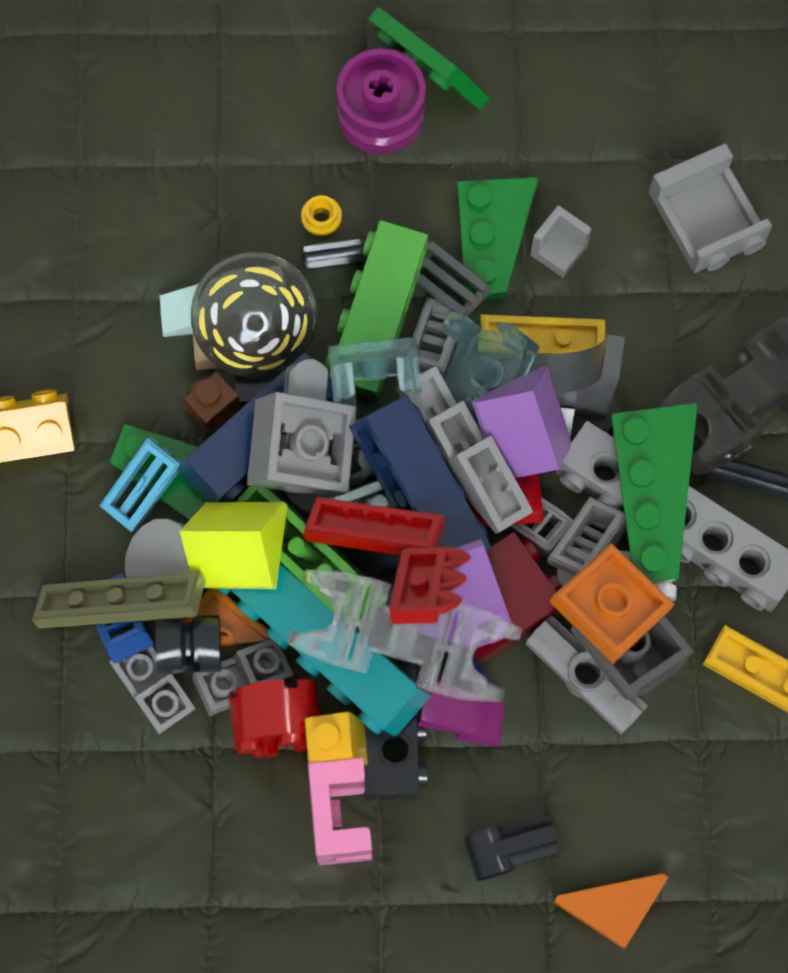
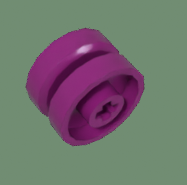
[336,48,426,155]

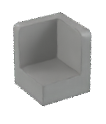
[530,205,591,278]

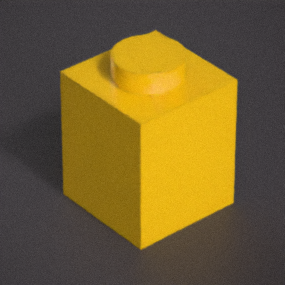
[305,712,368,765]

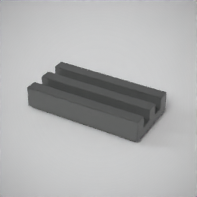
[417,240,492,321]

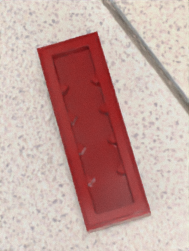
[303,497,446,555]

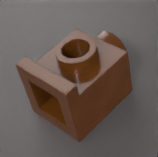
[182,372,241,437]

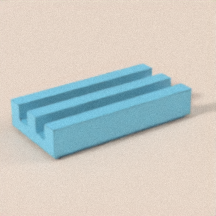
[99,438,183,532]

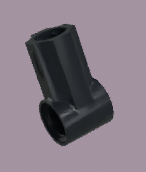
[464,815,560,881]

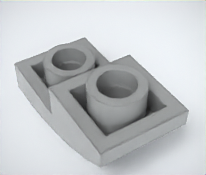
[192,639,294,716]
[109,646,195,734]

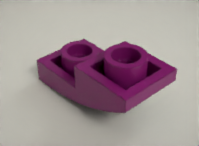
[417,679,504,748]

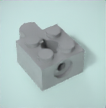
[247,359,356,498]

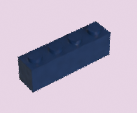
[178,352,340,502]
[349,394,492,552]

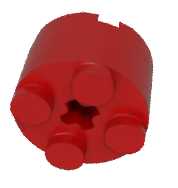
[228,679,320,759]

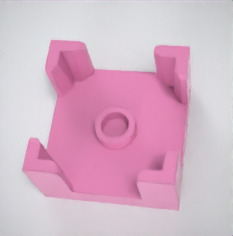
[308,758,372,866]

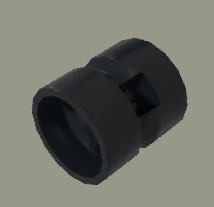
[155,615,222,675]

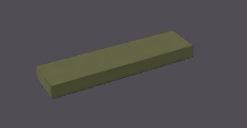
[32,572,205,629]

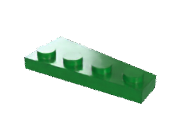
[611,403,698,584]

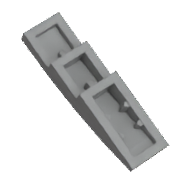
[395,366,533,533]

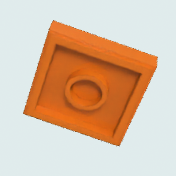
[549,543,675,664]

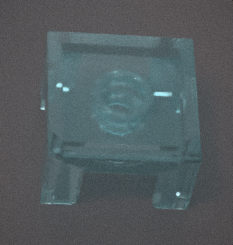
[421,311,540,415]
[328,337,422,413]

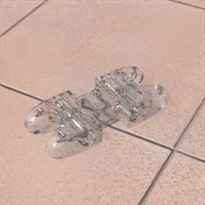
[286,569,522,702]

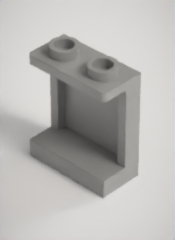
[648,143,772,273]

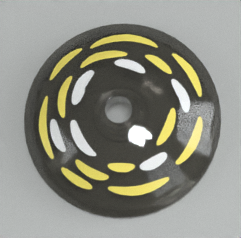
[191,252,318,378]

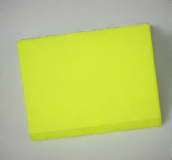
[180,502,288,589]

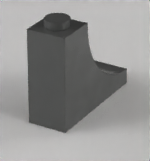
[500,334,625,420]

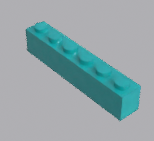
[218,562,431,737]

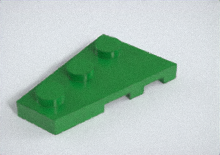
[369,7,490,111]
[457,177,538,300]
[110,424,226,521]

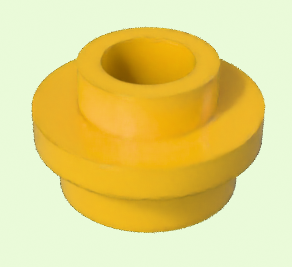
[301,195,342,236]

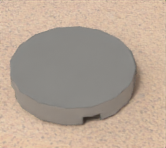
[125,519,190,578]

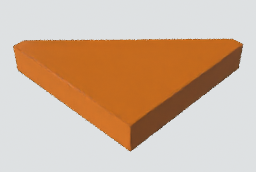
[183,588,271,647]
[553,874,668,949]

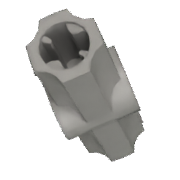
[525,616,648,735]

